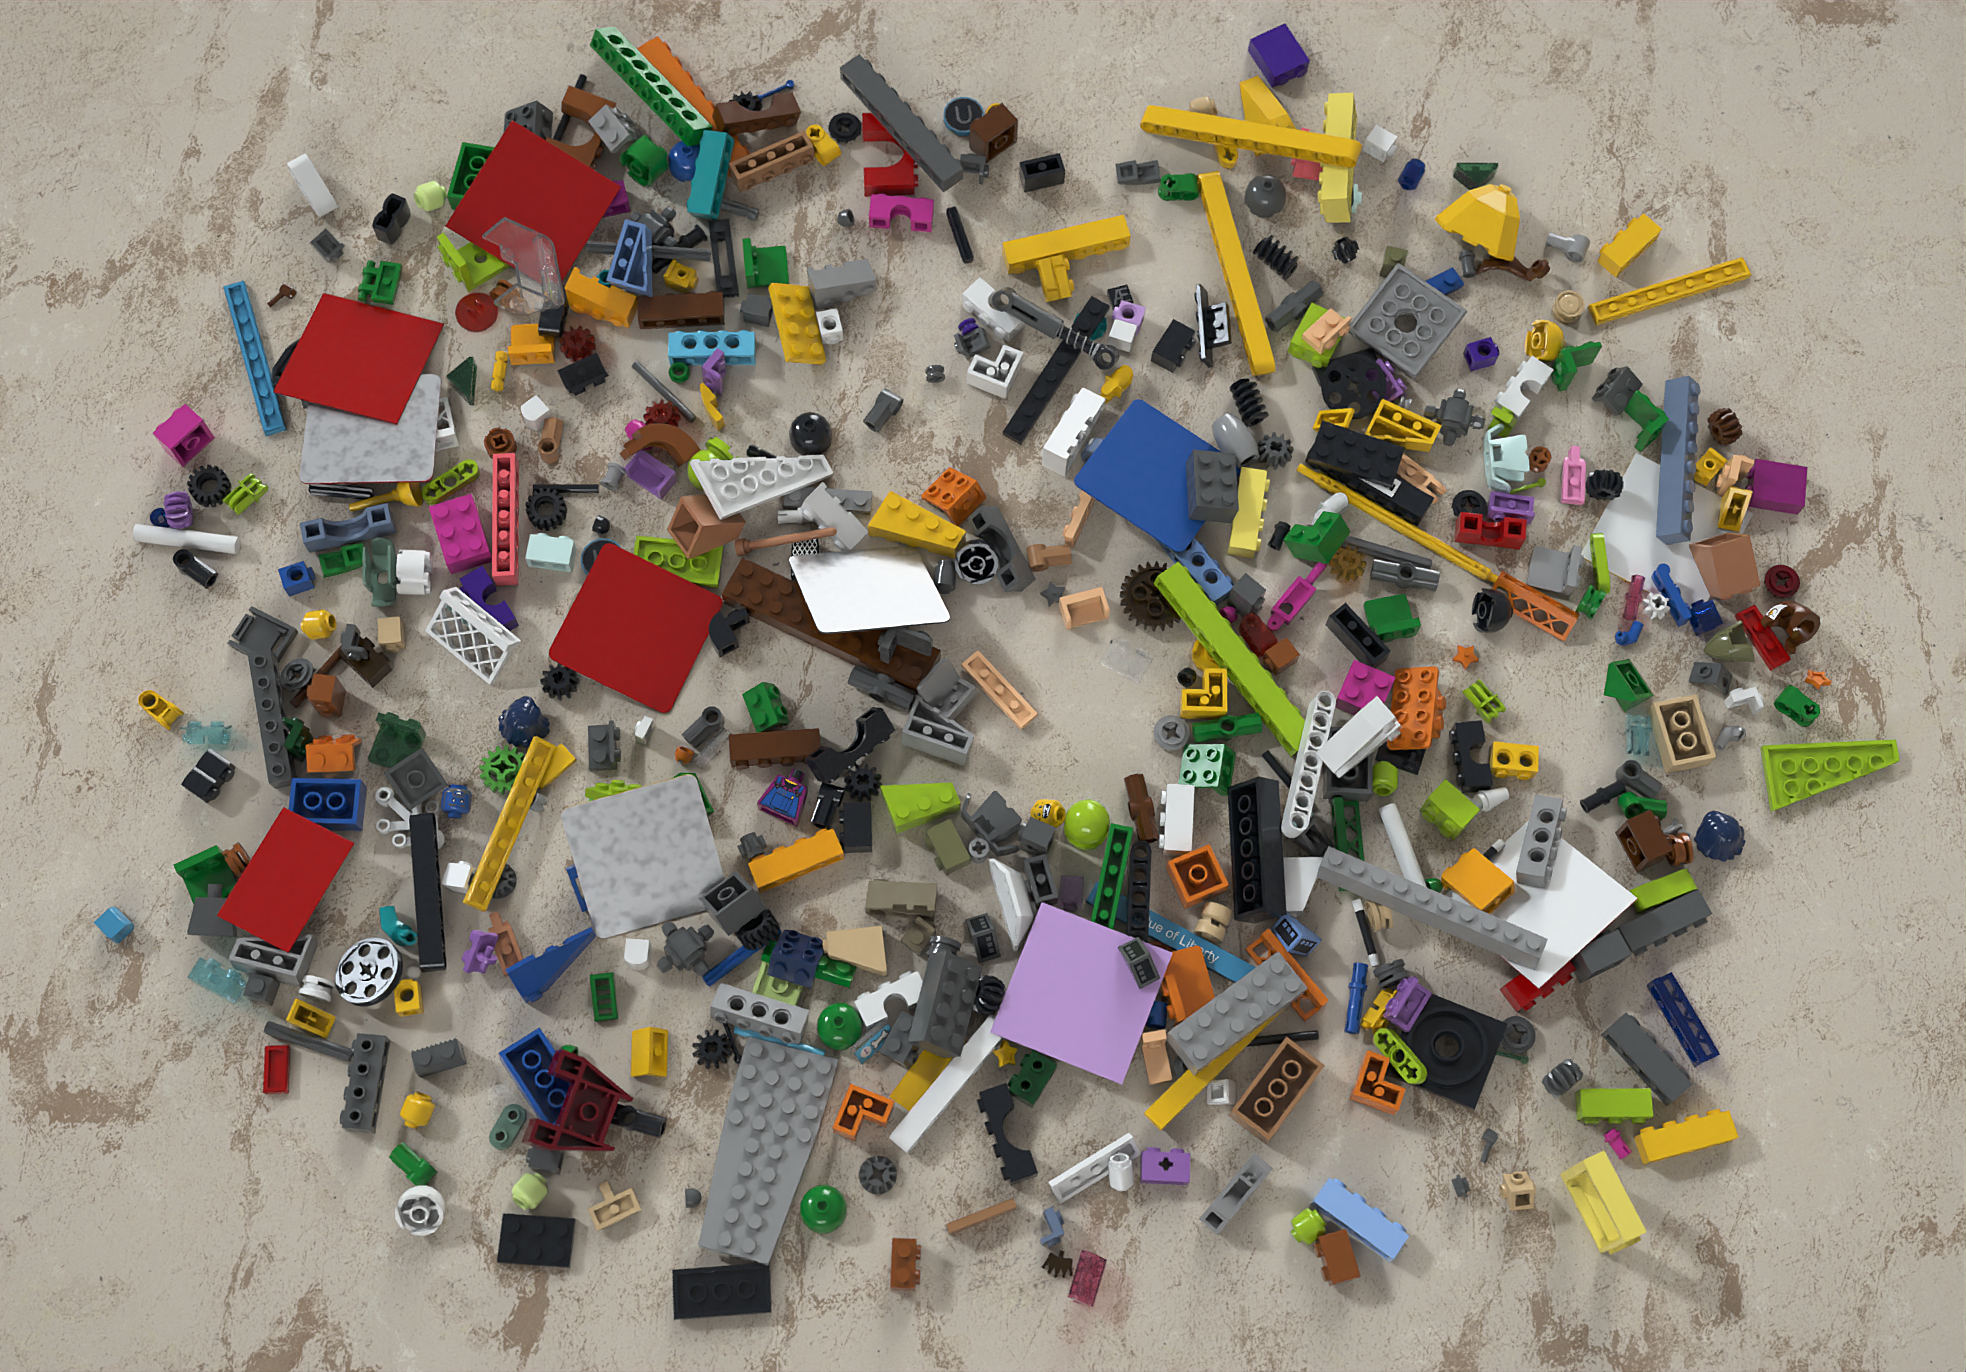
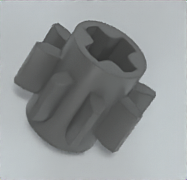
[738,832,767,861]

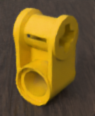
[806,124,842,166]
[138,690,184,731]

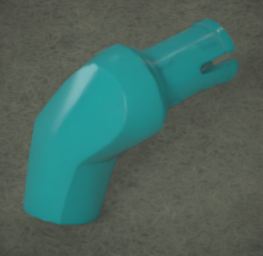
[379,906,417,946]

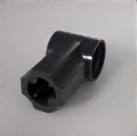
[173,549,218,589]
[811,782,845,830]

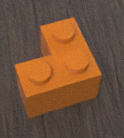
[1349,1050,1406,1115]
[832,1083,895,1141]

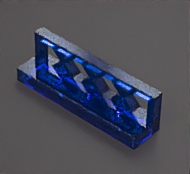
[1646,972,1720,1068]

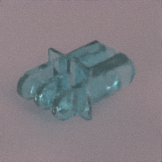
[1624,713,1652,756]

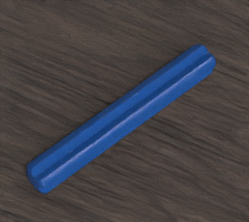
[702,929,782,986]

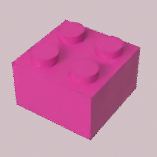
[152,404,215,467]
[1335,660,1395,716]

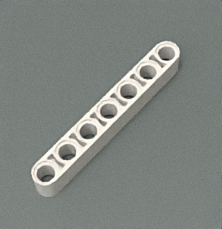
[1281,691,1336,838]
[889,1015,1004,1154]

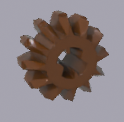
[1707,408,1742,445]

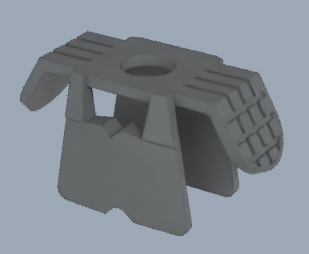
[961,791,1022,857]

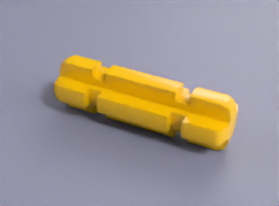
[491,350,508,392]

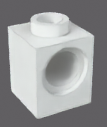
[1363,125,1397,163]
[816,308,843,344]

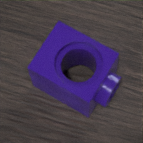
[1463,337,1499,372]

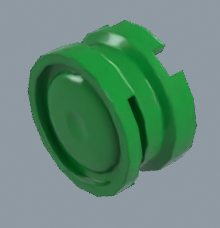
[1576,584,1606,619]

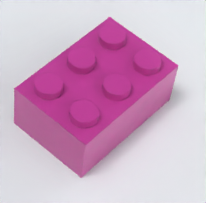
[429,494,492,575]

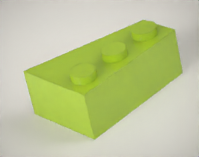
[880,782,961,834]

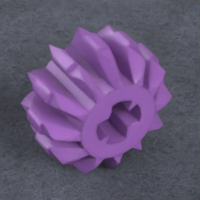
[163,491,194,529]

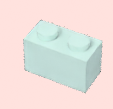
[525,533,577,572]

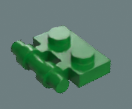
[358,260,403,305]

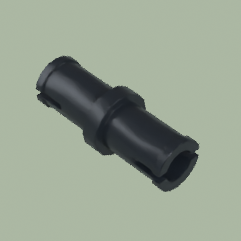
[1580,779,1627,813]

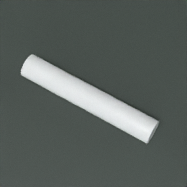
[133,524,241,554]
[1379,803,1427,888]

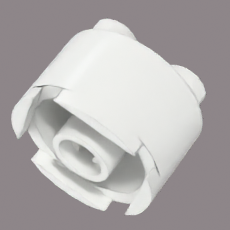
[396,550,432,595]

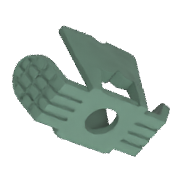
[362,537,400,607]

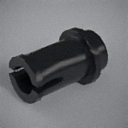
[1267,521,1291,551]

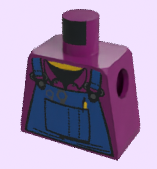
[757,768,808,827]

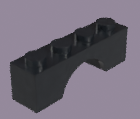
[804,707,895,783]
[976,1083,1038,1186]

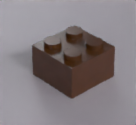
[969,103,1018,163]
[1615,810,1673,873]

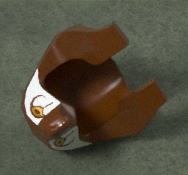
[1761,600,1821,655]

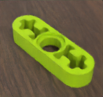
[421,459,480,505]
[1590,533,1611,594]
[1374,1028,1427,1084]

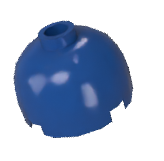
[668,140,700,182]

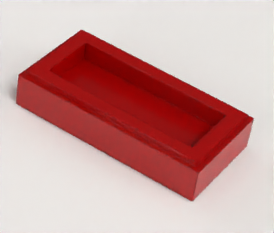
[263,1045,291,1094]

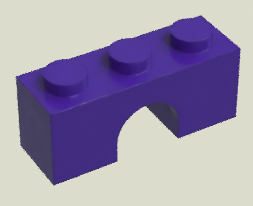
[459,566,519,631]

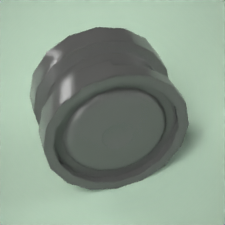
[926,936,961,958]
[1373,959,1410,989]

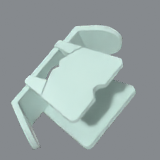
[1483,423,1530,494]

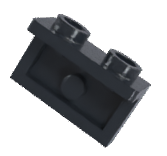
[557,353,609,396]

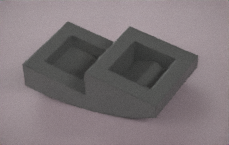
[1115,160,1161,185]

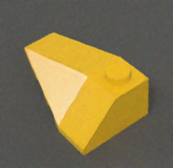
[1239,75,1296,157]

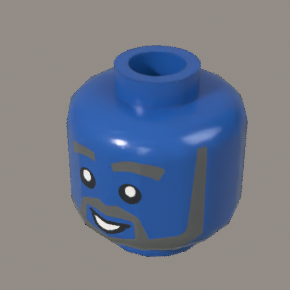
[441,784,472,819]

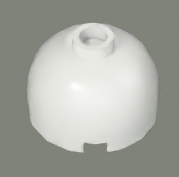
[395,1185,445,1235]

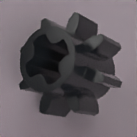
[1332,237,1359,263]

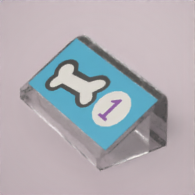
[850,1019,892,1065]

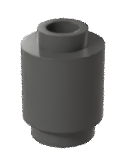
[933,560,957,594]

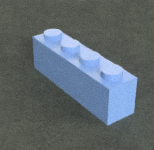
[1311,1178,1409,1262]

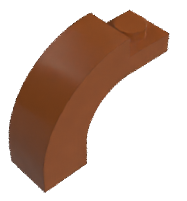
[619,423,701,468]

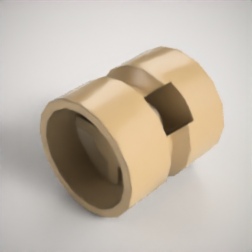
[1194,901,1233,944]

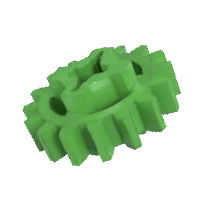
[479,745,525,795]

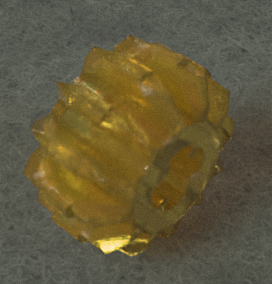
[1328,545,1367,583]

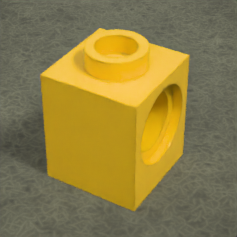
[394,979,424,1017]

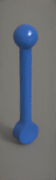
[758,80,794,102]

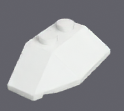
[989,858,1037,952]

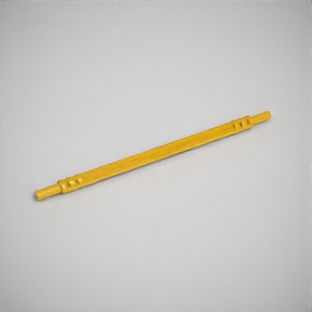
[1296,463,1506,590]

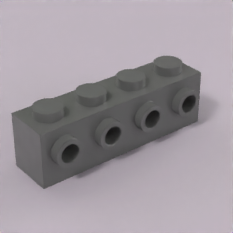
[340,1033,390,1134]

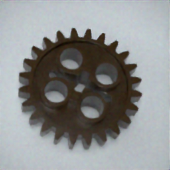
[1119,561,1181,632]

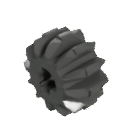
[1258,432,1294,470]
[1542,1059,1583,1098]

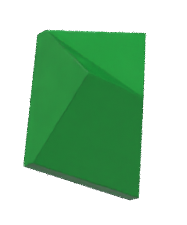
[1604,659,1654,712]

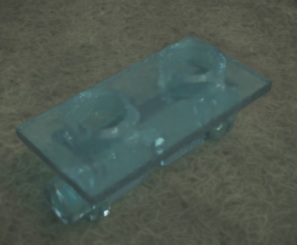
[180,721,232,744]

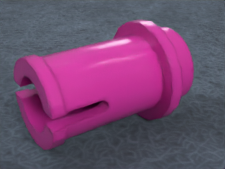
[1603,1128,1632,1160]

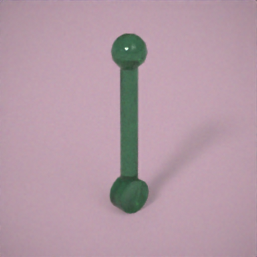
[1496,1051,1529,1064]

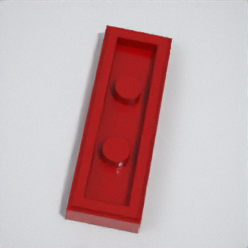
[1735,604,1791,671]

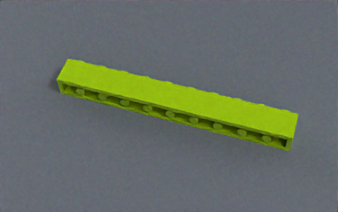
[1154,561,1312,757]

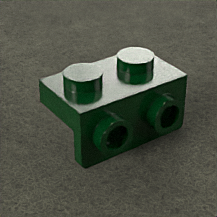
[282,717,315,762]

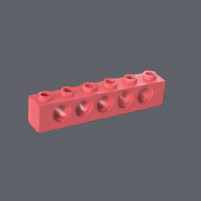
[492,453,519,586]

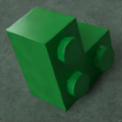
[1284,511,1350,564]

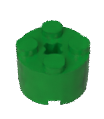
[620,135,668,186]

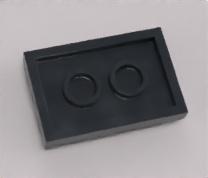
[497,1213,576,1268]

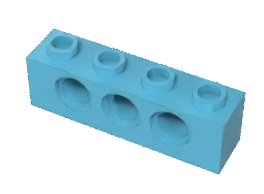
[668,330,756,366]

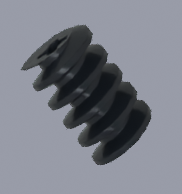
[1253,235,1299,280]
[1229,378,1269,427]

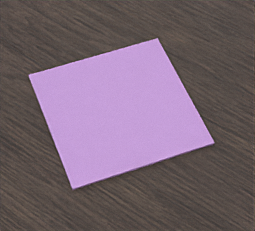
[990,902,1172,1085]

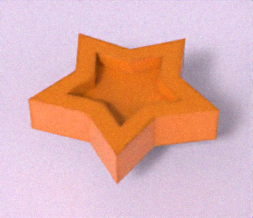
[1452,645,1479,670]
[1804,669,1832,690]

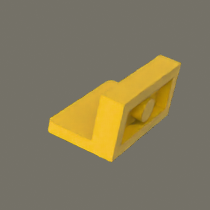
[631,1027,668,1078]

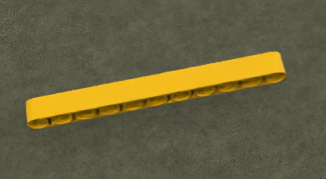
[1140,105,1362,168]
[1197,170,1275,377]

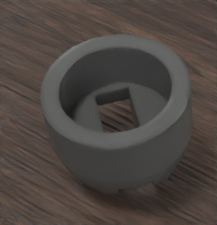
[837,209,855,227]
[685,1188,702,1208]

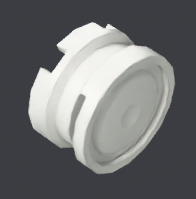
[298,975,336,1003]

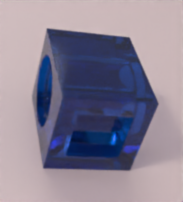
[1689,599,1724,636]

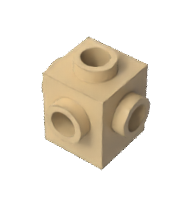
[1499,1171,1536,1211]

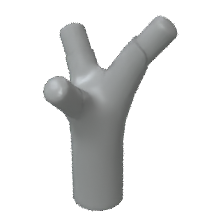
[1662,818,1691,837]

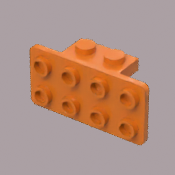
[1387,666,1446,750]
[1160,945,1215,1027]

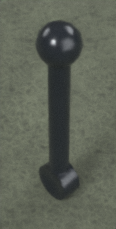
[722,1023,742,1064]

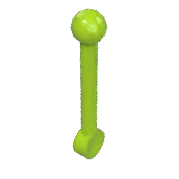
[1509,478,1546,494]

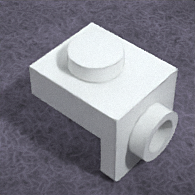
[1724,687,1764,715]

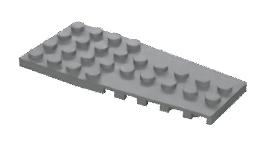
[699,1036,839,1265]

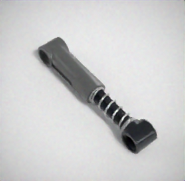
[992,287,1120,370]

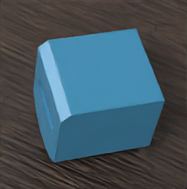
[93,907,134,943]

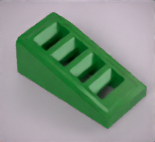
[590,972,618,1022]

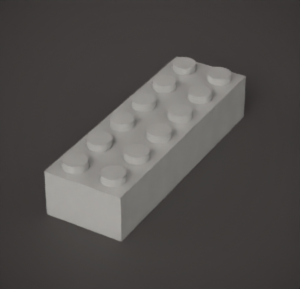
[1166,951,1307,1075]

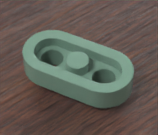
[489,1104,527,1150]

